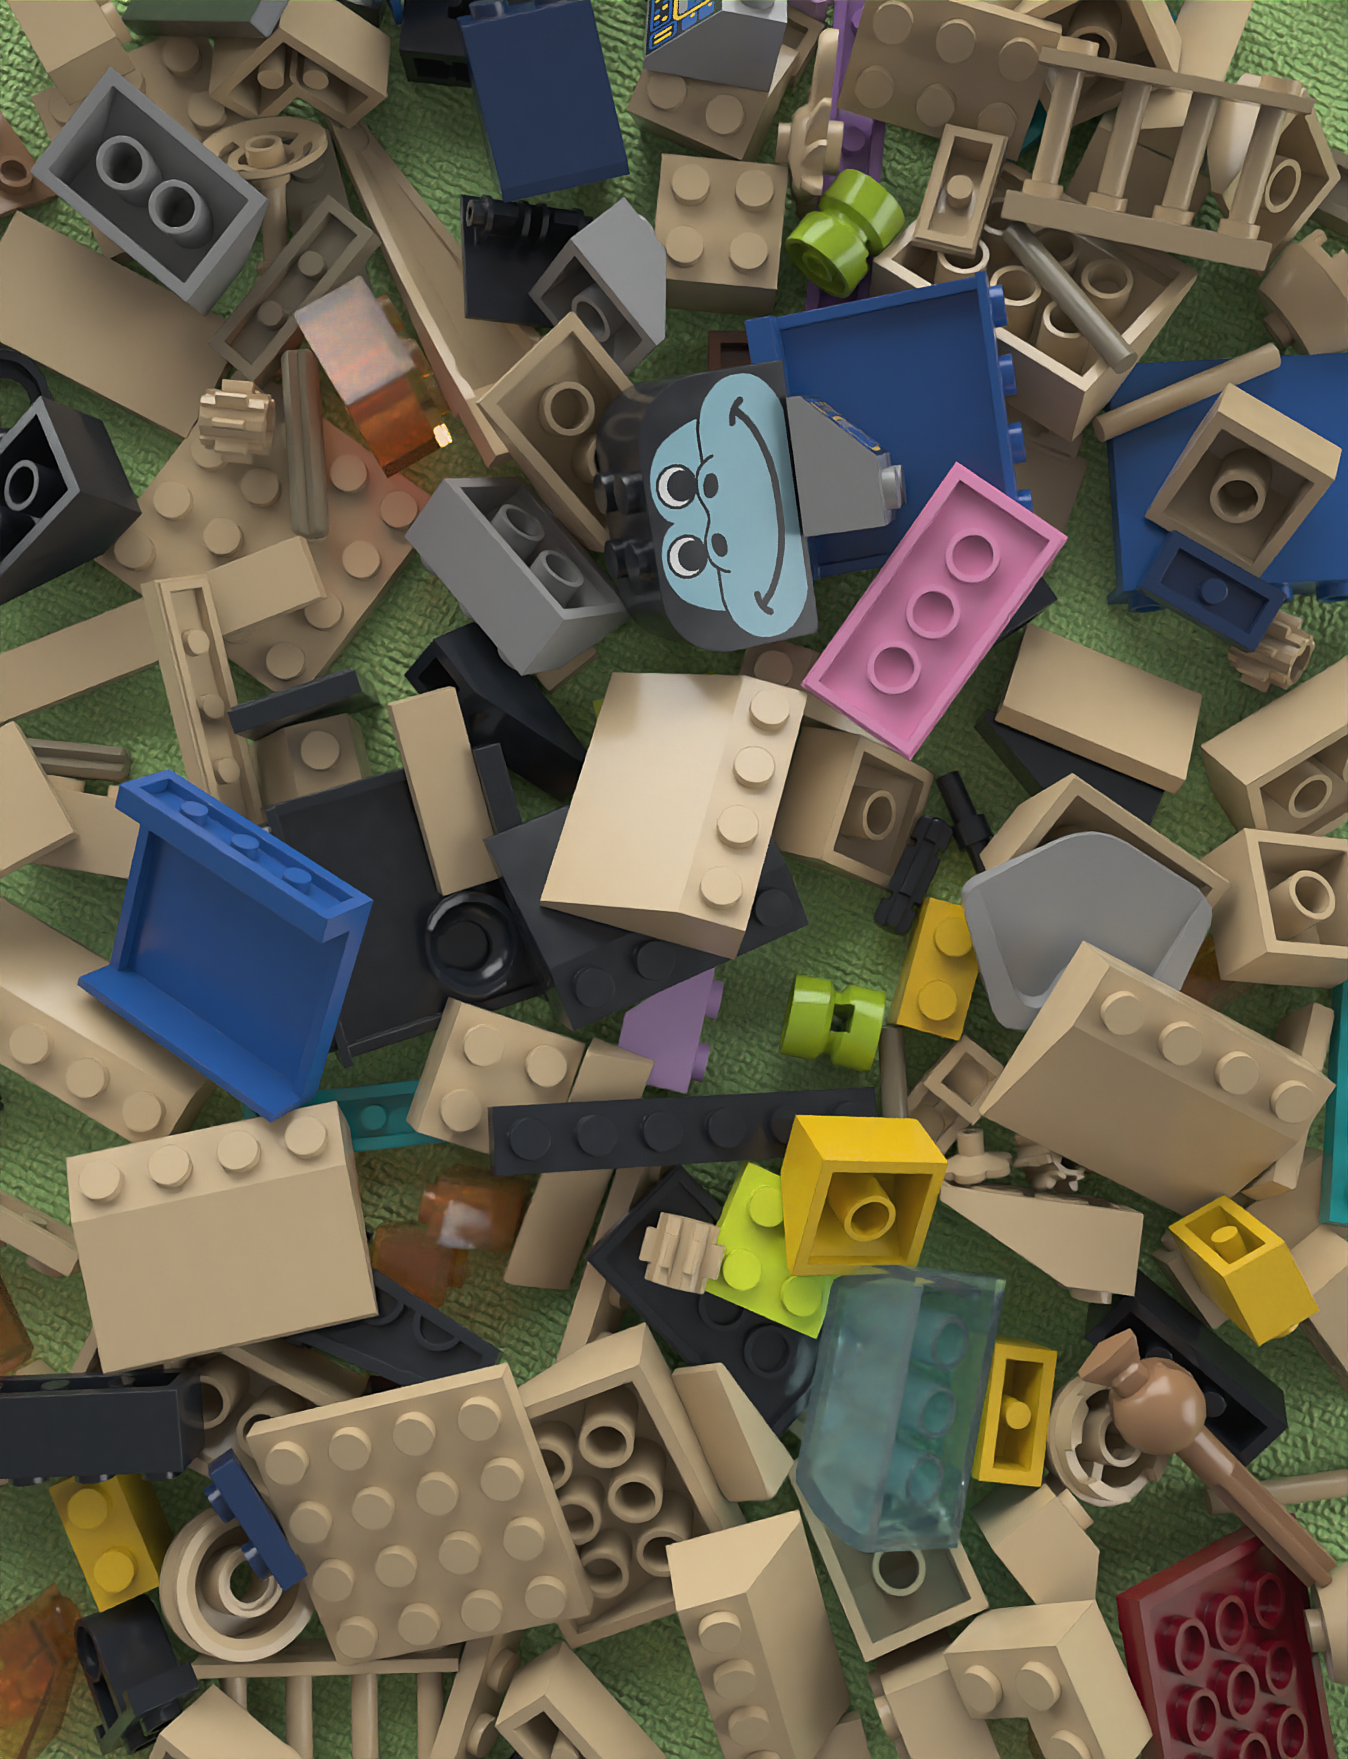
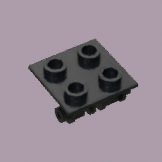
[460,194,594,329]

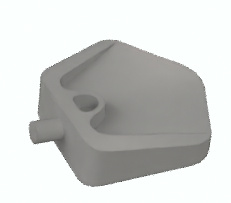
[961,831,1213,1031]

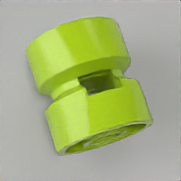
[785,169,905,298]
[779,973,885,1073]

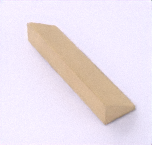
[1137,0,1255,159]
[501,1038,655,1290]

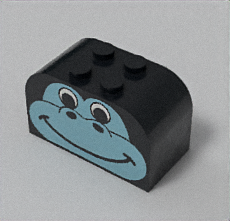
[593,360,820,652]

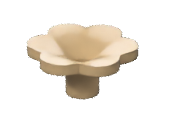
[944,1128,1013,1184]

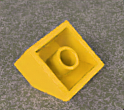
[781,1115,948,1275]

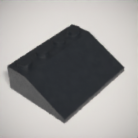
[483,803,809,1031]

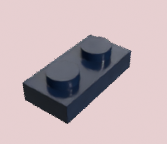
[1135,530,1287,654]
[204,1448,308,1592]

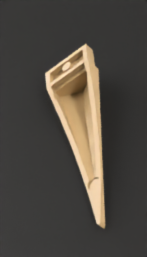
[322,112,543,468]

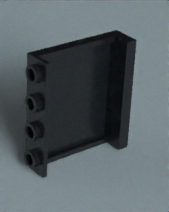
[257,743,548,1069]

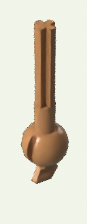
[1078,1328,1337,1588]

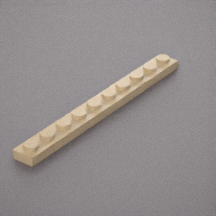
[429,1165,672,1759]

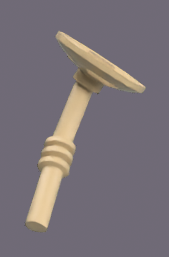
[202,116,328,378]

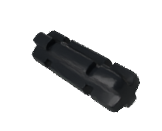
[873,815,953,936]

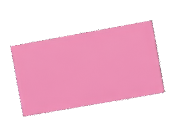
[800,461,1069,762]

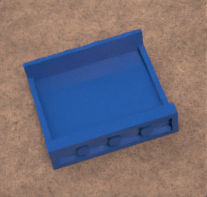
[744,271,1034,582]
[1102,352,1348,613]
[77,769,373,1123]

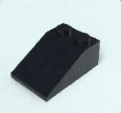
[0,396,142,606]

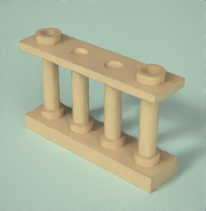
[1001,36,1316,271]
[192,1638,466,1759]

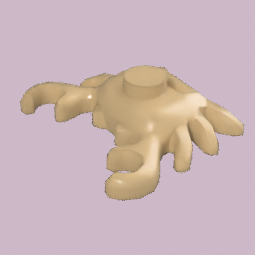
[775,28,844,221]

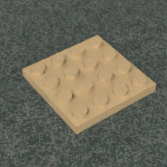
[93,369,431,693]
[246,1362,594,1666]

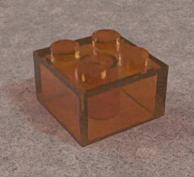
[292,275,453,479]

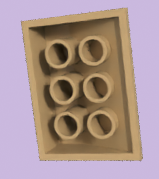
[869,159,1199,443]
[540,672,808,960]
[979,941,1336,1217]
[66,1101,379,1376]
[517,1322,747,1649]

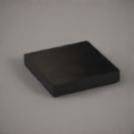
[227,668,381,741]

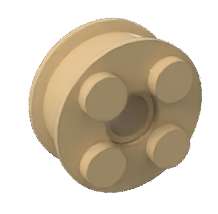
[159,1507,315,1662]

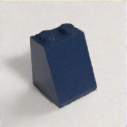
[457,0,630,203]

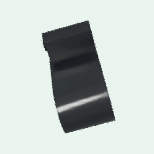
[74,1593,200,1756]

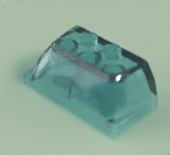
[796,1265,1007,1553]

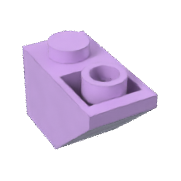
[618,967,725,1094]

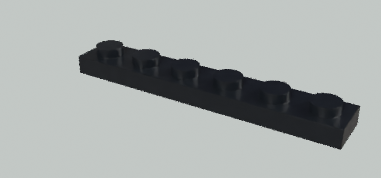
[487,1087,877,1176]

